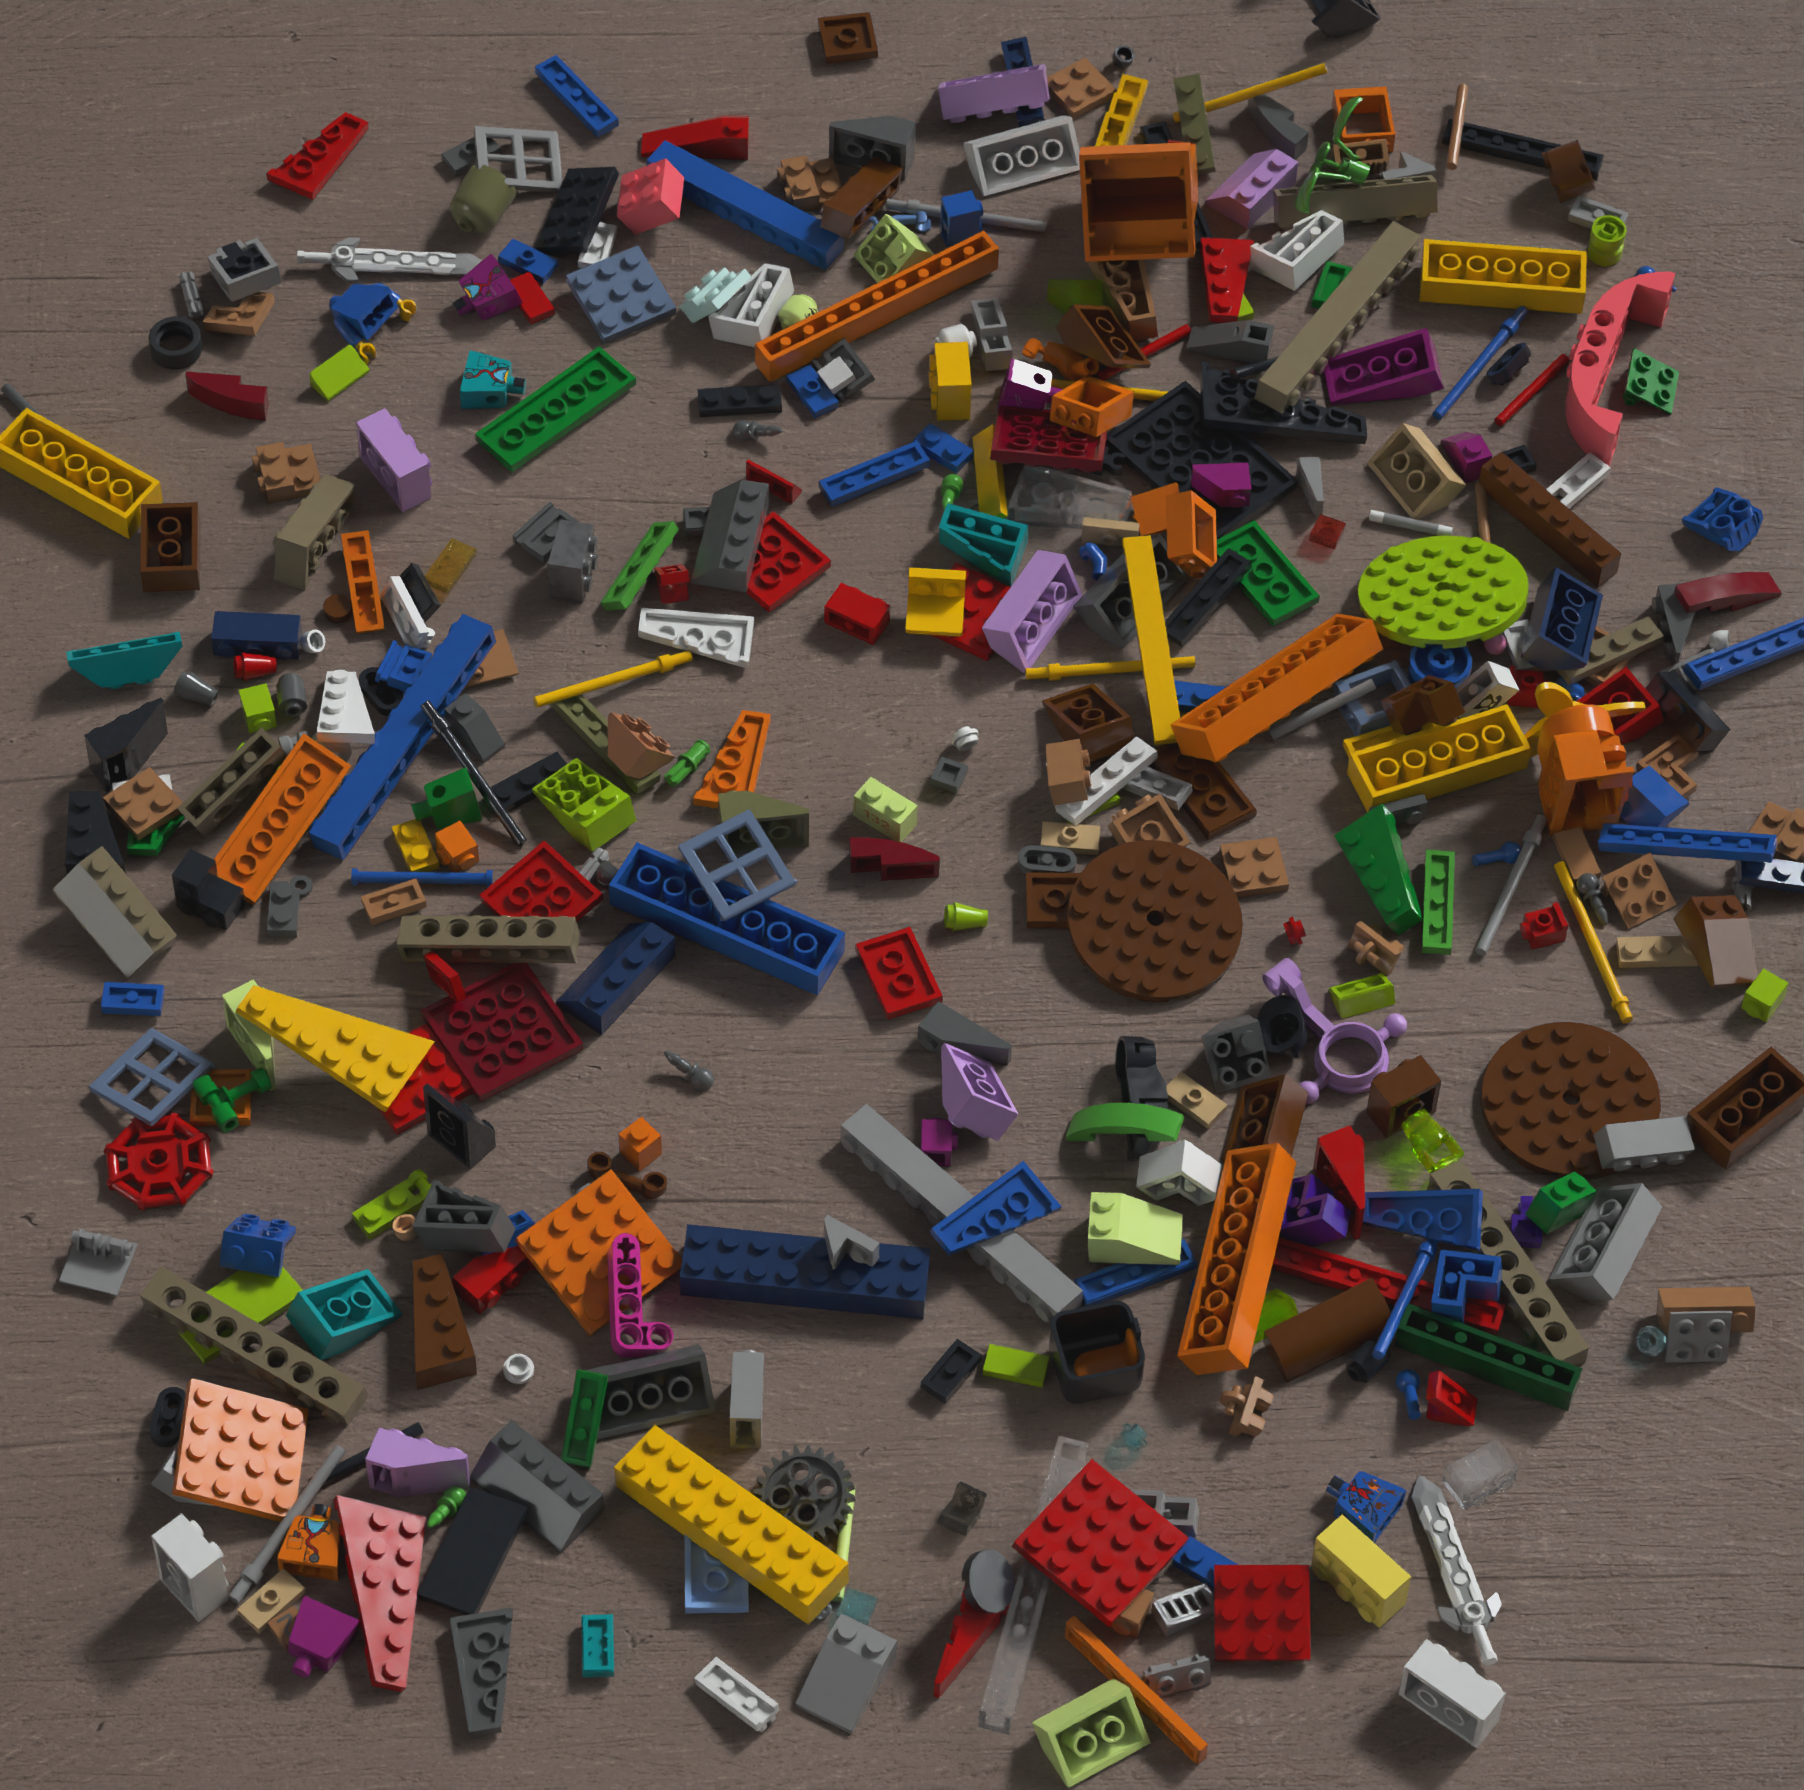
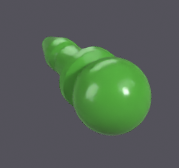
[941,474,964,510]
[427,1486,467,1528]

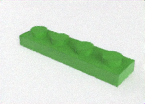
[600,521,679,611]
[1421,850,1455,955]

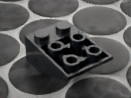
[84,697,168,792]

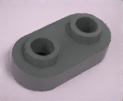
[1018,845,1076,874]

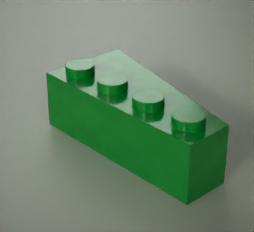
[1334,803,1423,936]

